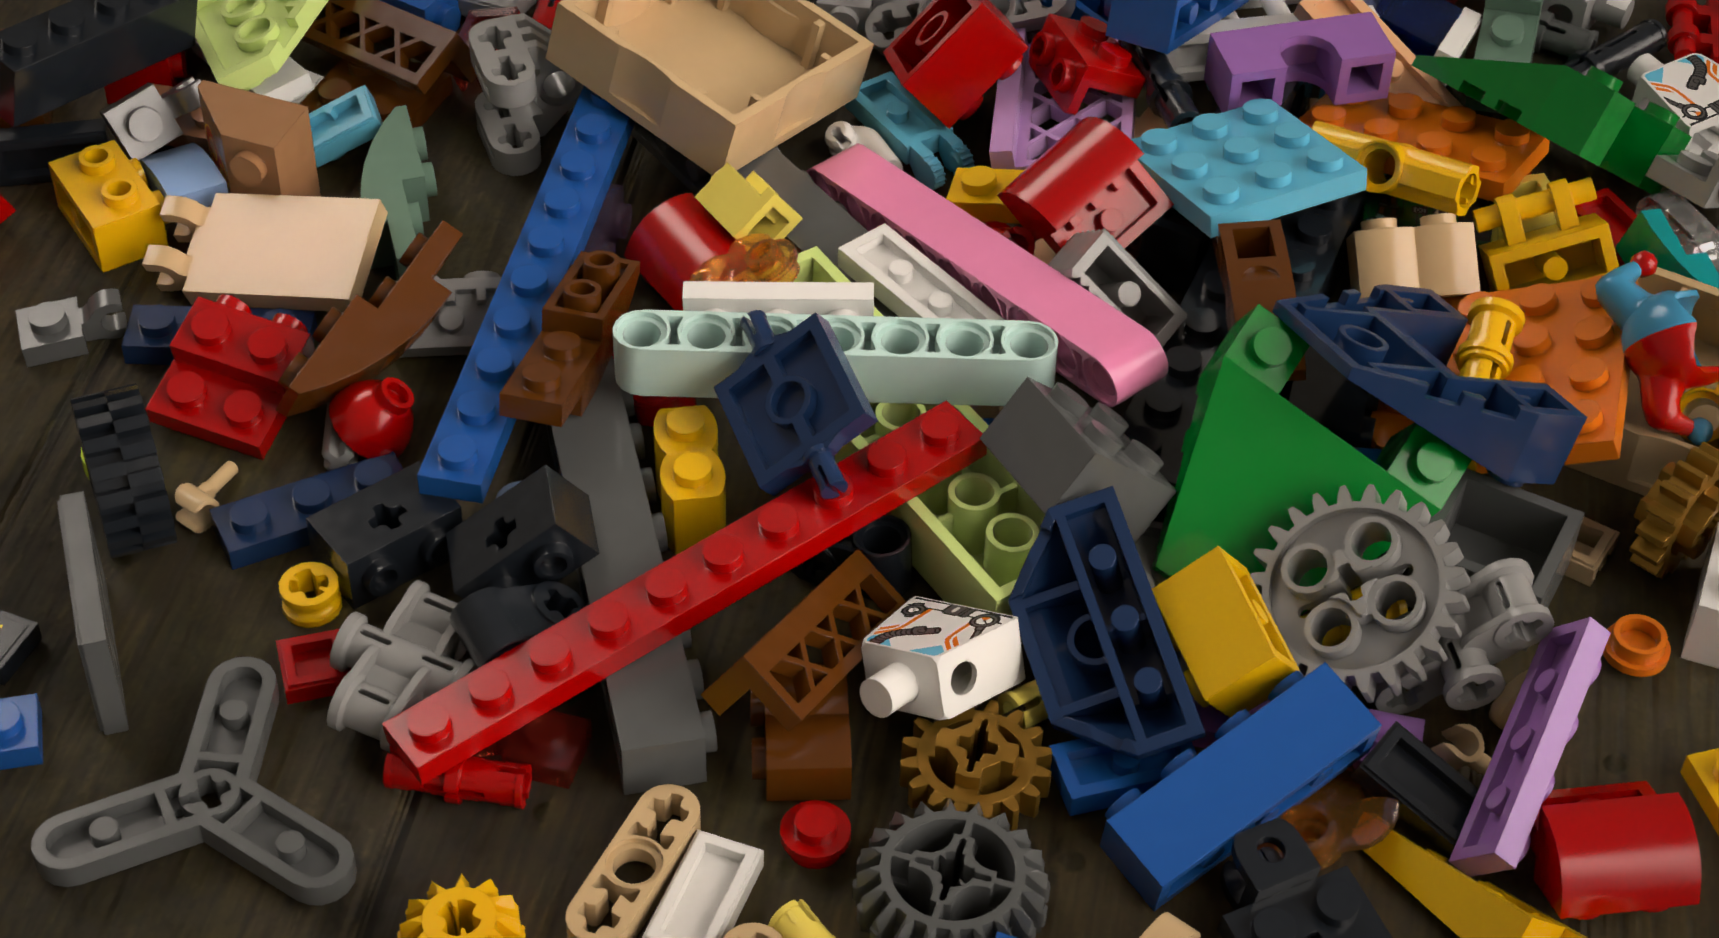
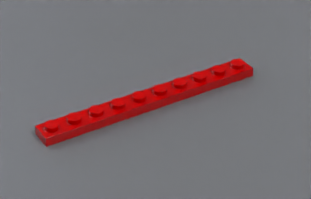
[382,400,987,785]

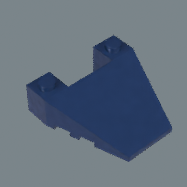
[1272,284,1587,487]

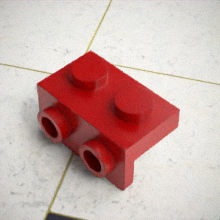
[1028,13,1146,115]

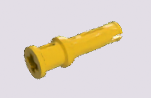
[1455,297,1526,471]

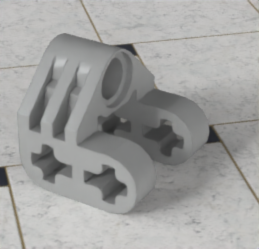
[469,13,584,176]

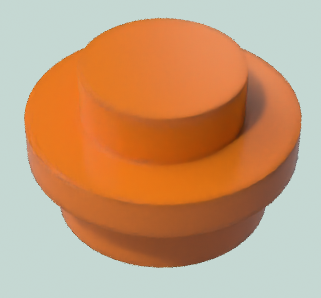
[1603,614,1671,677]

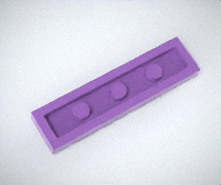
[1449,617,1611,877]

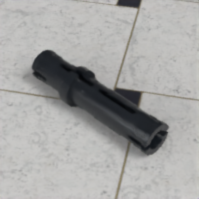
[1564,18,1667,76]
[1118,40,1201,128]

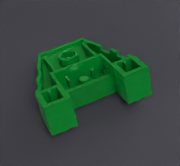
[1412,55,1692,197]
[1152,304,1472,615]

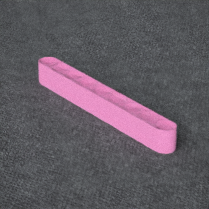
[807,143,1168,407]

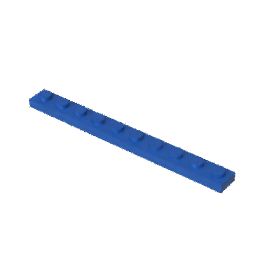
[417,86,636,504]

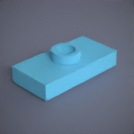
[309,85,383,168]

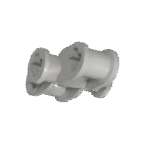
[1374,558,1554,714]
[327,580,478,753]

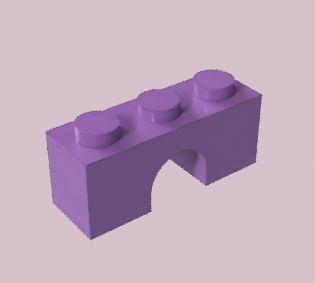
[1204,12,1396,112]

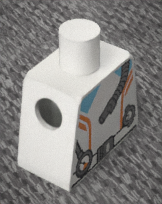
[1627,53,1719,155]
[860,596,1026,720]

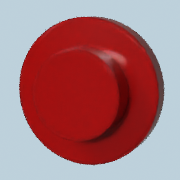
[780,800,851,869]

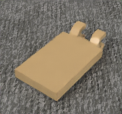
[142,193,388,312]

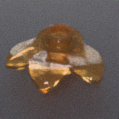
[688,233,800,282]
[1273,765,1400,870]

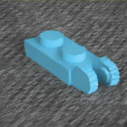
[844,71,975,190]

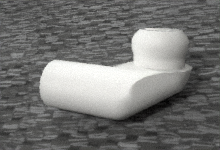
[825,121,903,171]

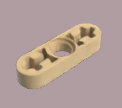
[566,784,701,938]

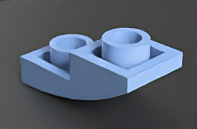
[139,142,228,207]

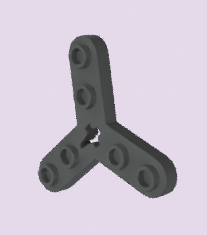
[31,656,357,905]

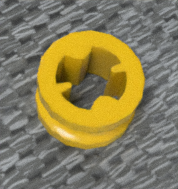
[279,562,342,628]

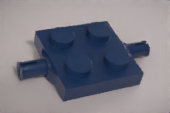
[713,310,878,499]

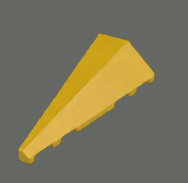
[1351,814,1588,938]

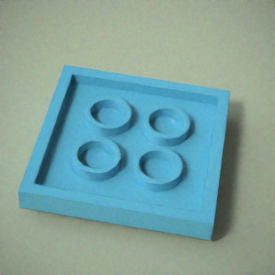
[1131,99,1367,238]

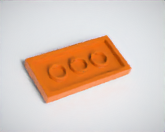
[1299,92,1550,202]

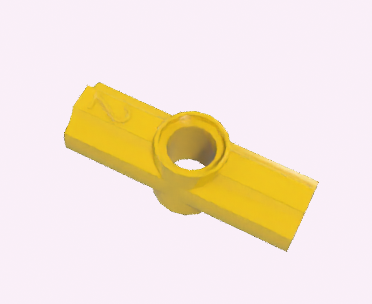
[1311,121,1481,216]

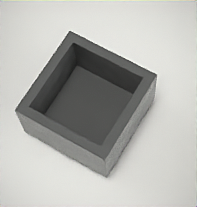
[980,377,1177,543]
[1407,469,1585,652]

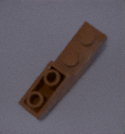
[1211,219,1306,381]
[276,220,463,417]
[499,250,640,427]

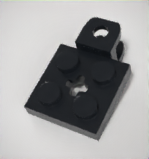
[1217,818,1393,938]

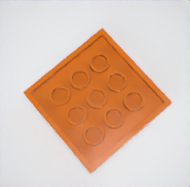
[1370,275,1638,474]

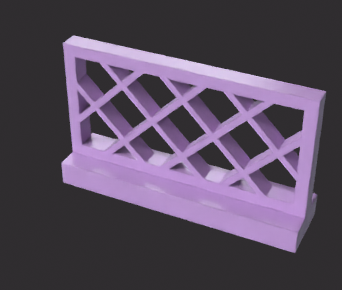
[989,27,1136,170]

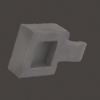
[99,76,201,161]

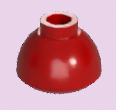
[329,377,414,458]

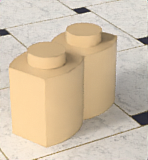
[1346,213,1481,298]

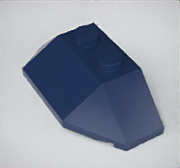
[1008,486,1206,760]

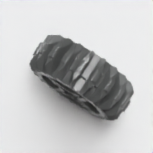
[852,798,1050,938]

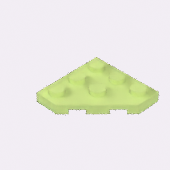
[195,0,329,91]

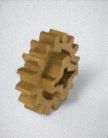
[1629,442,1719,579]
[899,700,1052,831]

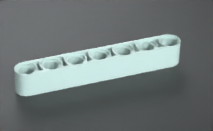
[612,309,1059,406]

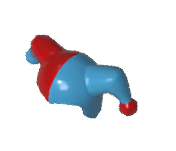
[1595,250,1719,445]

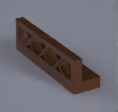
[301,0,477,95]
[701,549,906,732]

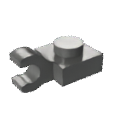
[15,288,128,368]

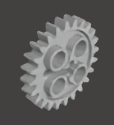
[1250,484,1471,703]

